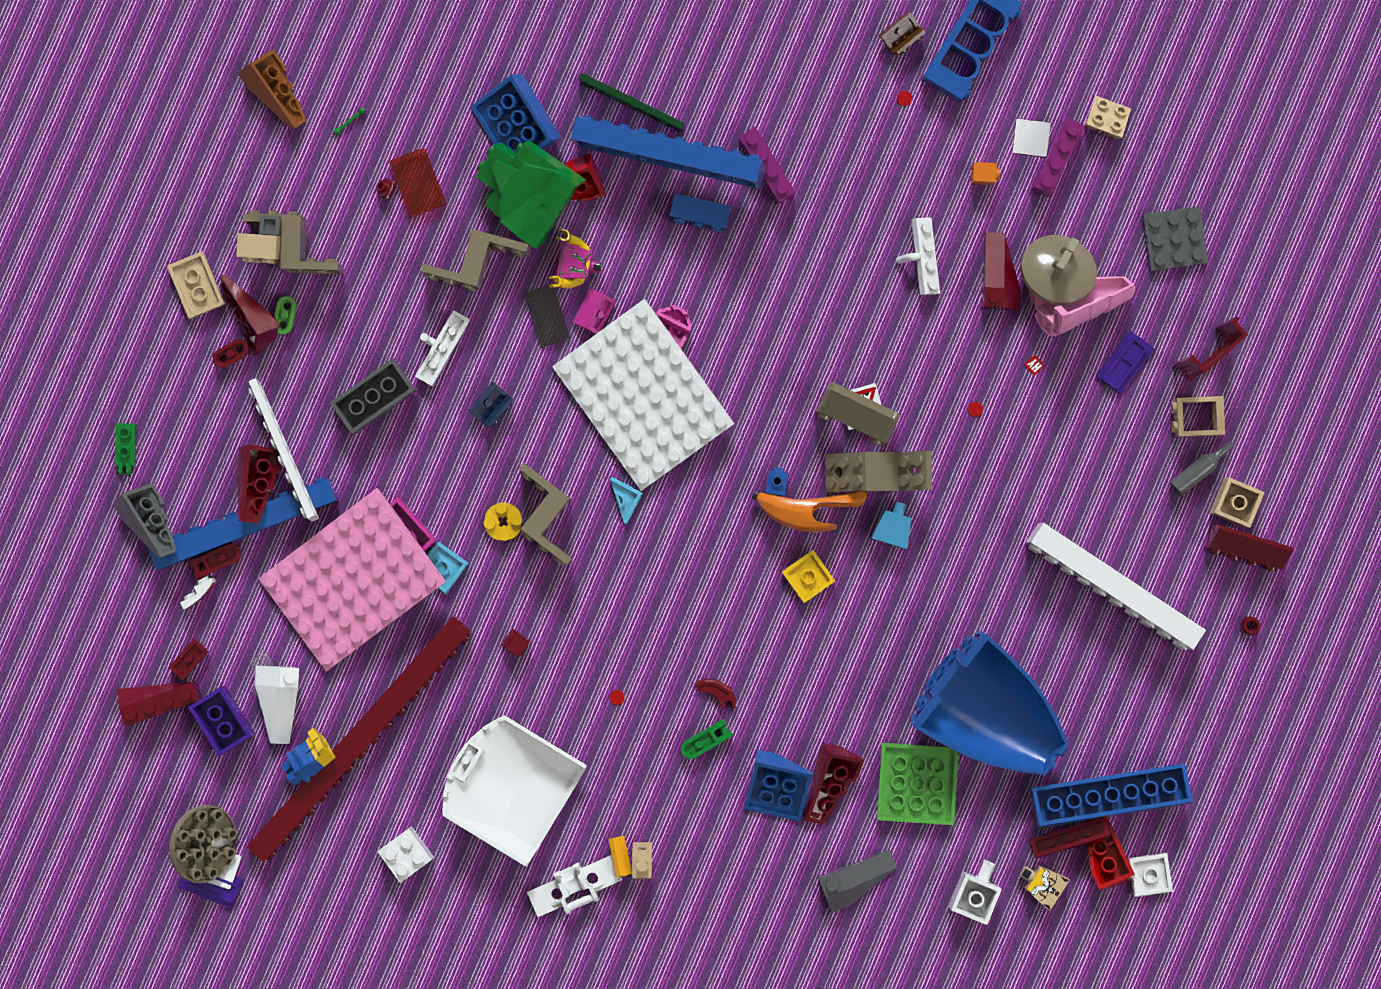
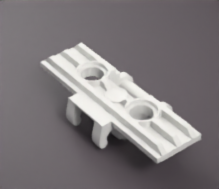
[527,855,622,917]

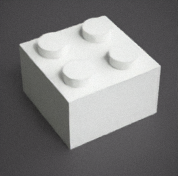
[378,826,434,883]

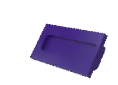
[1096,330,1155,394]
[178,876,243,909]

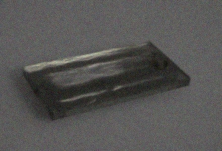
[524,285,571,348]

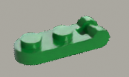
[681,718,733,759]

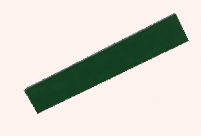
[578,72,685,132]

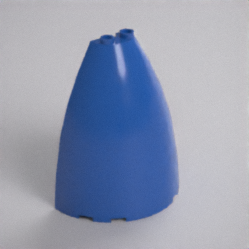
[911,631,1069,775]

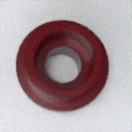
[1240,616,1260,635]

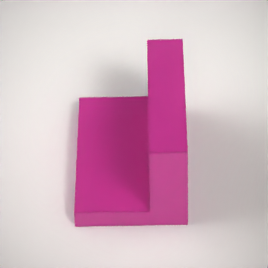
[573,289,616,334]

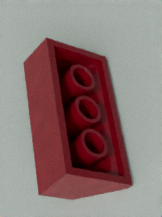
[1204,525,1294,572]

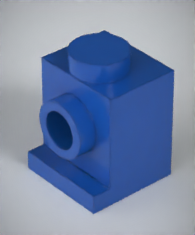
[765,467,788,496]

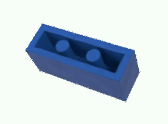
[669,193,731,233]

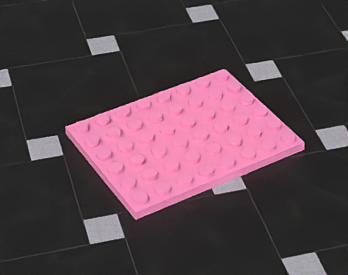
[258,488,446,671]

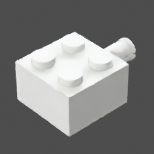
[949,860,1002,925]

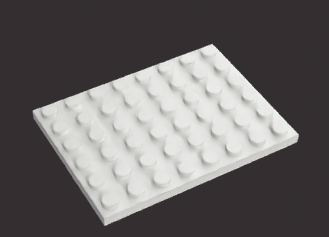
[552,299,735,491]

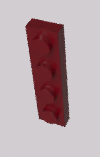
[1030,817,1111,859]

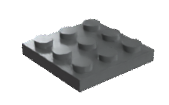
[1142,206,1208,272]

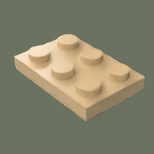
[167,251,226,319]

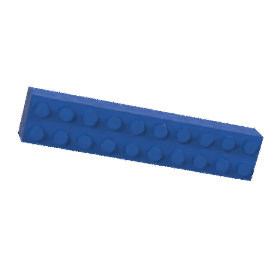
[571,115,767,190]

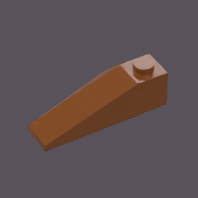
[238,49,307,130]

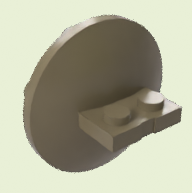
[1020,235,1097,305]
[169,805,238,883]

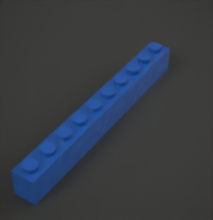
[148,477,339,570]

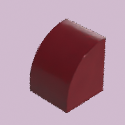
[501,628,531,657]

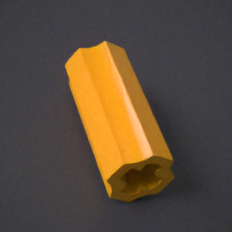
[608,836,632,878]

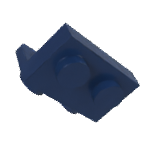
[468,381,514,428]

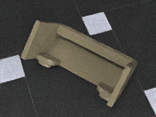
[815,382,901,446]

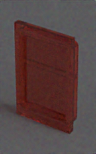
[389,147,447,218]

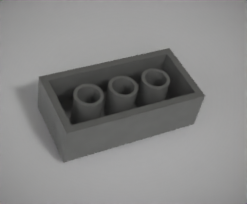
[330,358,417,435]

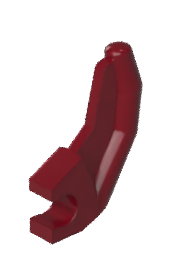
[695,678,736,708]

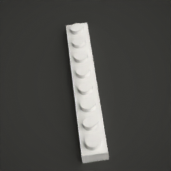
[249,378,319,522]

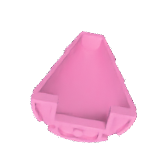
[1029,276,1135,336]

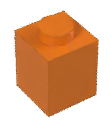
[971,162,1000,185]

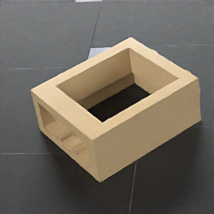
[1171,396,1225,437]

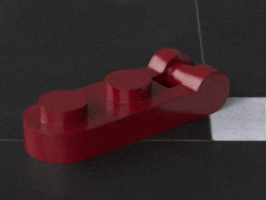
[188,544,242,580]

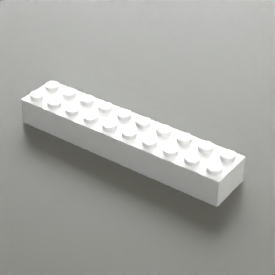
[1025,523,1206,650]

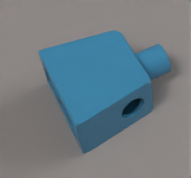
[871,502,911,549]

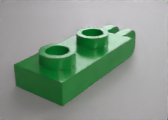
[115,423,137,475]

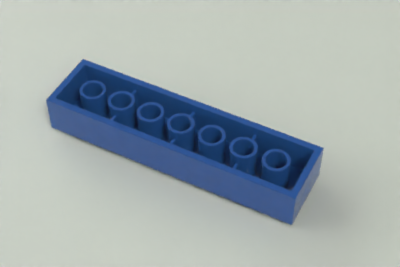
[1030,763,1193,829]

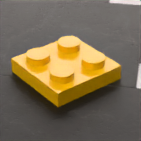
[782,550,835,603]

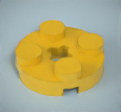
[484,503,522,541]

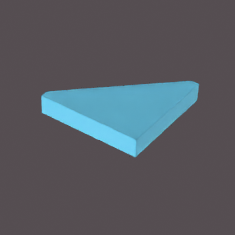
[610,477,643,524]

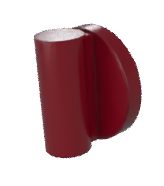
[377,178,396,200]

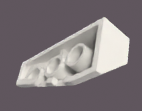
[254,666,299,744]

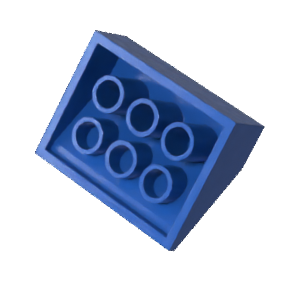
[471,73,562,154]

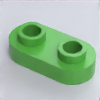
[274,296,297,335]

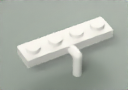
[896,218,940,295]
[415,310,470,386]

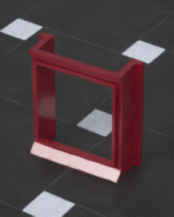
[1173,317,1248,380]

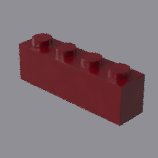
[117,681,203,727]

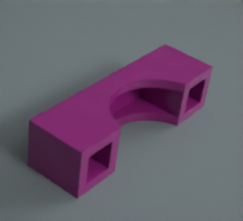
[1031,118,1085,198]
[738,127,795,205]

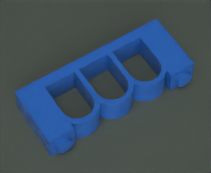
[921,0,1023,103]

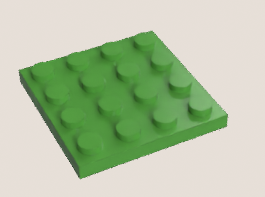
[877,742,959,825]

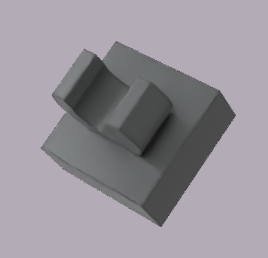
[259,215,281,237]

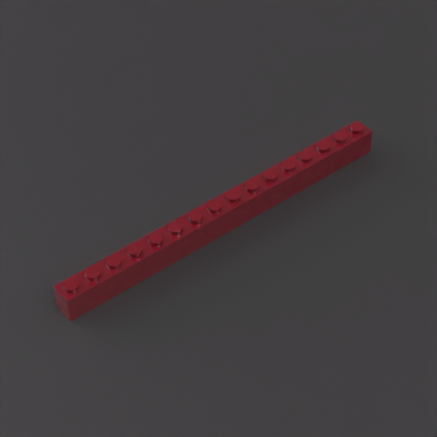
[246,616,472,862]

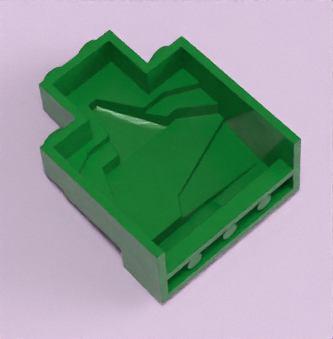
[476,140,585,249]

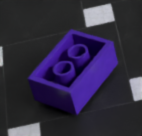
[188,685,255,756]

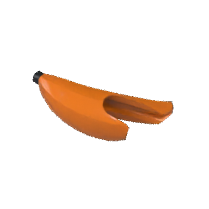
[752,491,868,532]

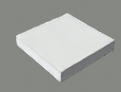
[1128,853,1173,897]

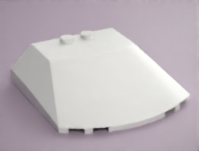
[442,715,587,867]

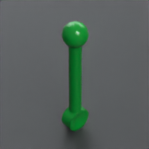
[333,107,366,136]

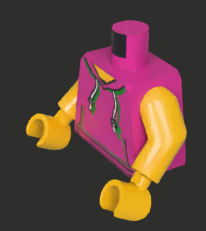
[549,229,602,289]

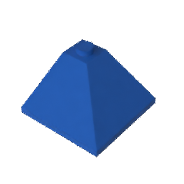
[744,749,813,821]

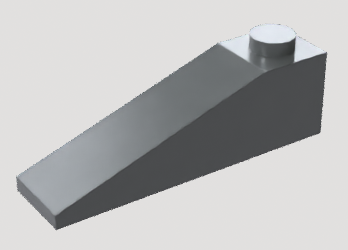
[113,483,176,559]
[818,849,897,913]

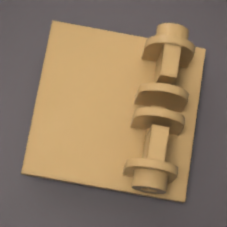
[1084,95,1131,140]

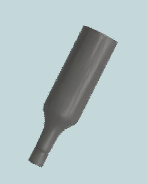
[1169,441,1234,497]

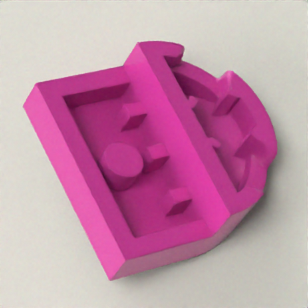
[656,305,692,349]

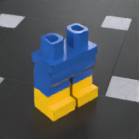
[281,728,336,786]

